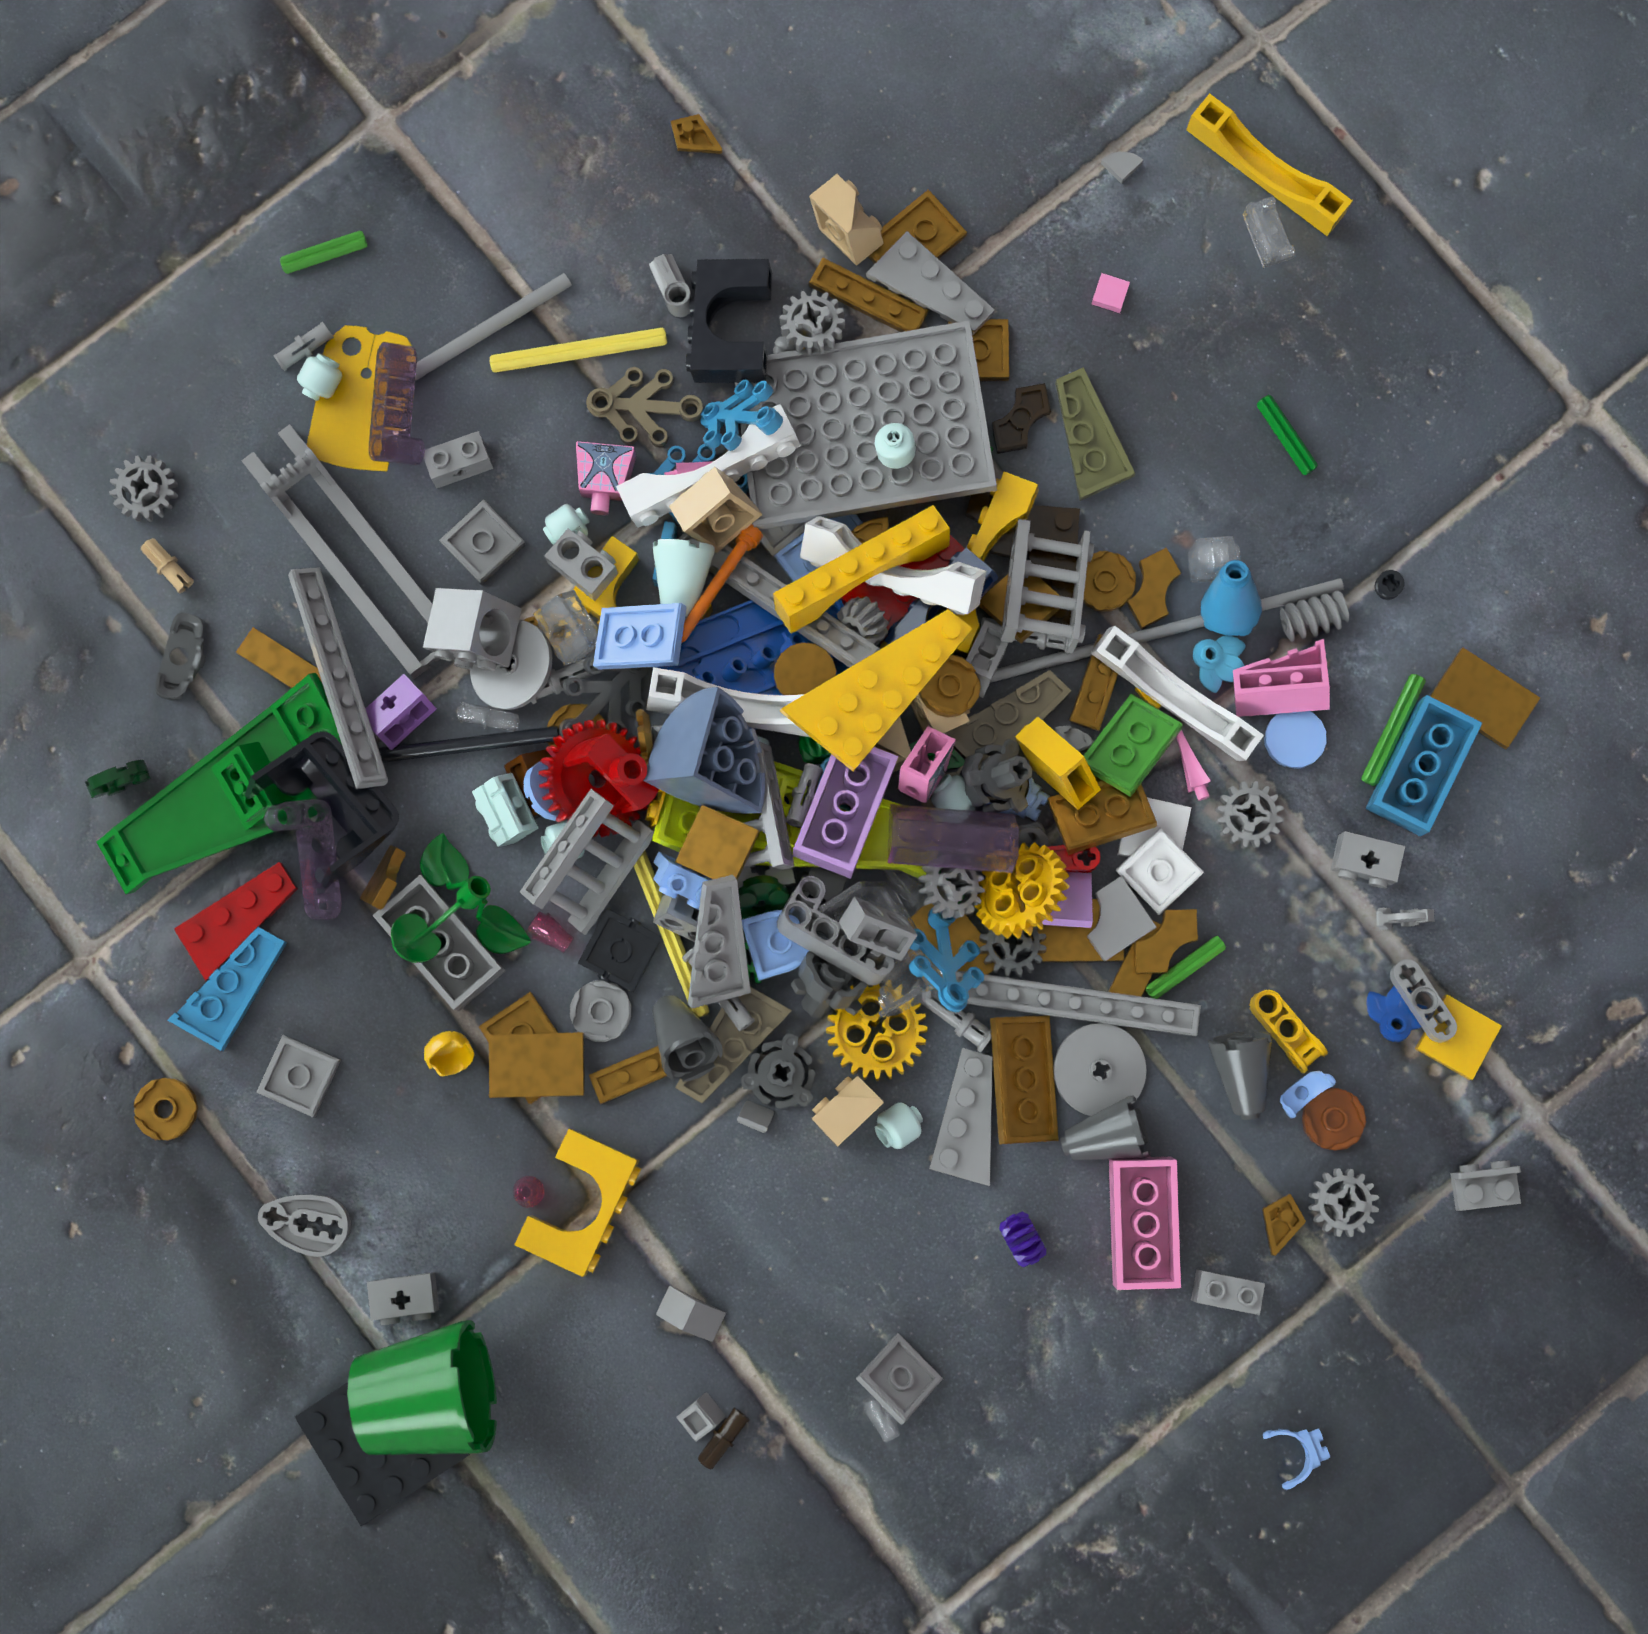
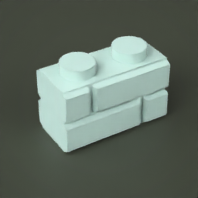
[472,773,539,847]

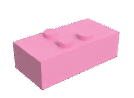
[1109,1157,1181,1290]

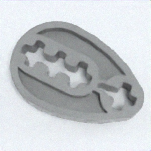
[258,1195,351,1257]

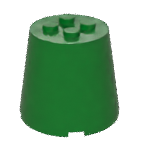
[347,1320,497,1455]

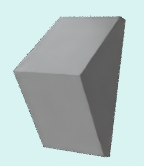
[656,1285,726,1342]

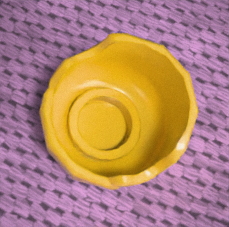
[424,1031,475,1076]

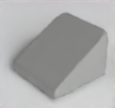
[737,1101,774,1133]
[676,1392,725,1442]

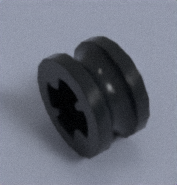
[1374,570,1405,600]

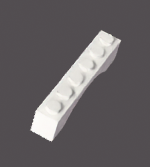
[616,404,801,528]
[800,516,987,615]
[1090,626,1264,761]
[646,667,810,737]

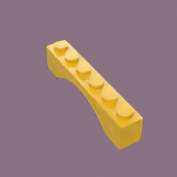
[1186,93,1353,236]
[943,471,1039,657]
[773,505,950,634]

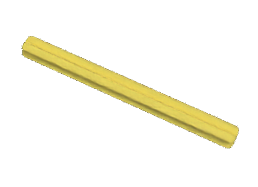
[489,328,667,373]
[634,850,709,1018]

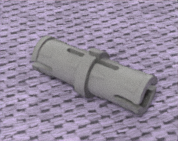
[273,321,334,371]
[785,763,823,828]

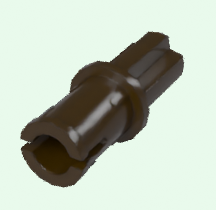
[698,1407,750,1470]

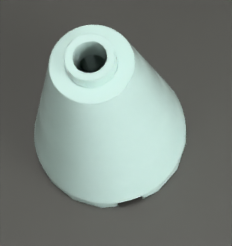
[653,539,715,619]

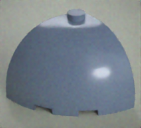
[644,687,765,814]

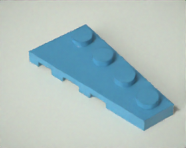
[167,927,287,1051]

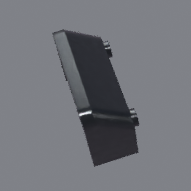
[245,731,399,889]

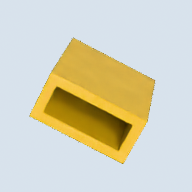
[1015,717,1101,810]

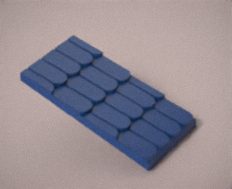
[652,599,850,730]

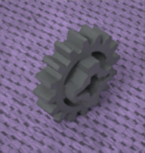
[979,926,1047,978]

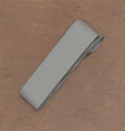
[777,876,894,985]

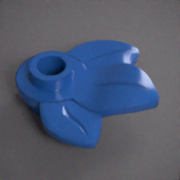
[1366,986,1428,1042]

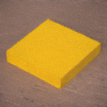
[1415,995,1502,1080]

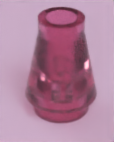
[526,911,574,953]
[513,1176,544,1208]

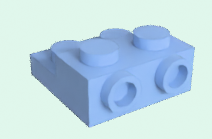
[653,851,712,910]

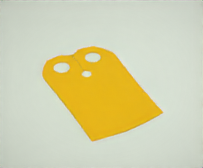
[307,325,416,471]

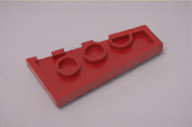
[174,862,298,981]

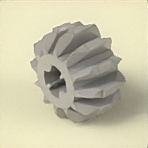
[837,596,889,646]

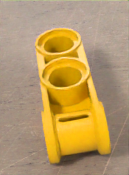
[1250,990,1328,1074]

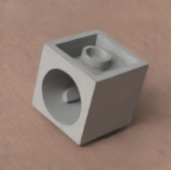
[423,588,522,671]

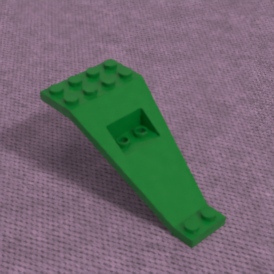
[96,673,342,894]

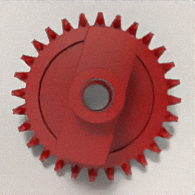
[539,720,659,838]

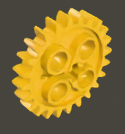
[974,842,1070,939]
[826,980,928,1081]

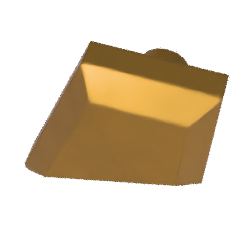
[671,114,722,154]
[1262,1194,1306,1256]

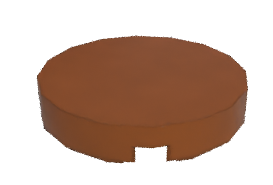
[1302,1088,1366,1151]

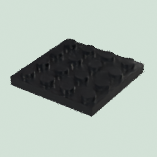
[295,1382,470,1526]

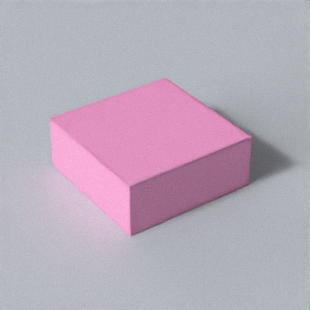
[1092,273,1130,313]

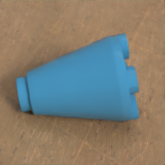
[1201,560,1262,636]

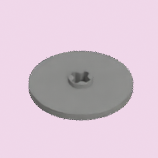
[470,620,552,710]
[1053,1023,1147,1116]

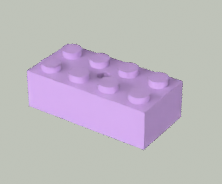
[792,747,898,879]

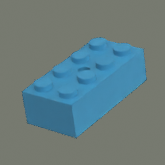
[1365,695,1482,837]

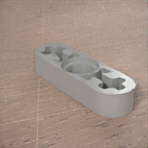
[1390,959,1457,1043]

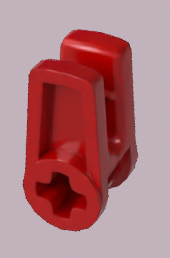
[1047,845,1101,873]

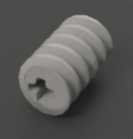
[1280,591,1349,642]

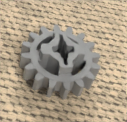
[780,290,845,355]
[109,455,178,522]
[1215,781,1284,849]
[918,850,985,919]
[1309,1168,1379,1237]

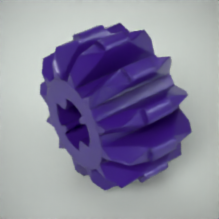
[999,1211,1047,1267]

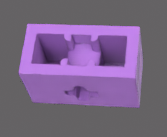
[365,674,437,750]

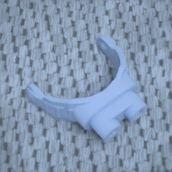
[984,777,1050,821]
[1280,1071,1336,1118]
[1263,1428,1330,1490]

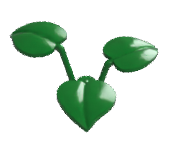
[391,833,531,963]

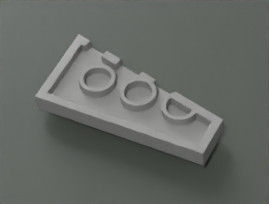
[866,232,995,335]
[688,875,751,1009]
[929,1048,993,1186]

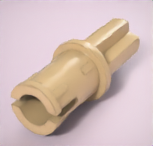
[141,538,194,594]

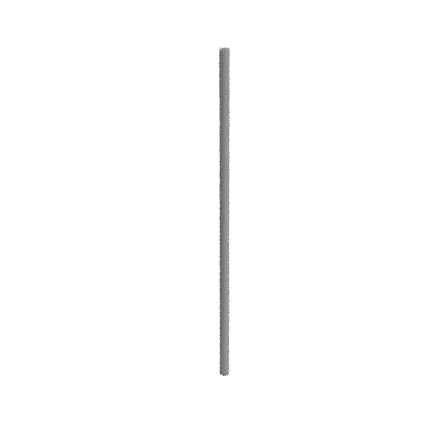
[991,578,1344,683]

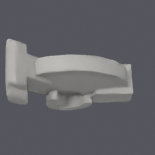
[1376,908,1435,930]

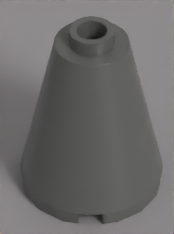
[652,995,723,1081]
[1208,1031,1272,1120]
[1060,1095,1151,1160]

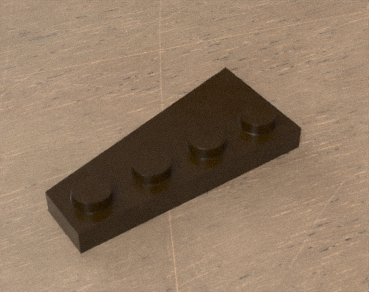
[1026,505,1080,625]

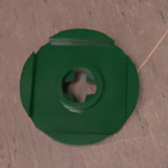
[85,760,151,799]
[738,875,790,932]

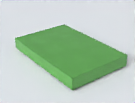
[1084,694,1183,797]

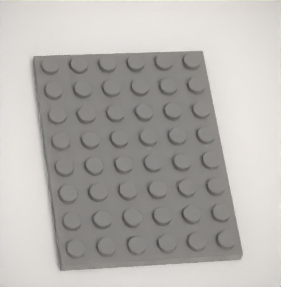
[735,320,997,530]

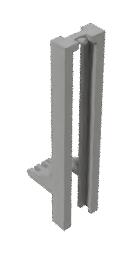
[241,424,440,679]

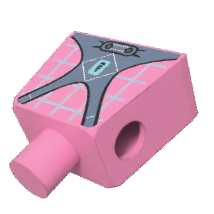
[576,441,636,515]
[898,726,956,803]

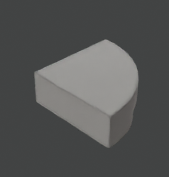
[1101,151,1143,184]
[1055,726,1094,752]

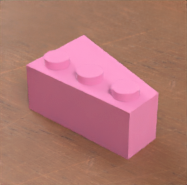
[1233,639,1330,717]

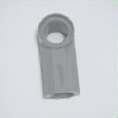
[649,254,692,318]

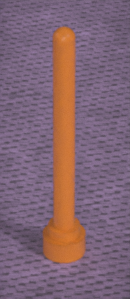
[682,524,763,643]

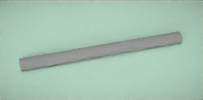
[386,273,572,394]

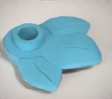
[1193,636,1246,693]

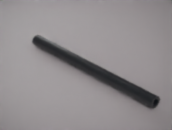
[378,726,559,763]

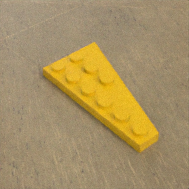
[780,609,972,772]

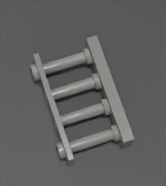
[1000,519,1094,653]
[700,742,795,870]
[520,789,654,935]

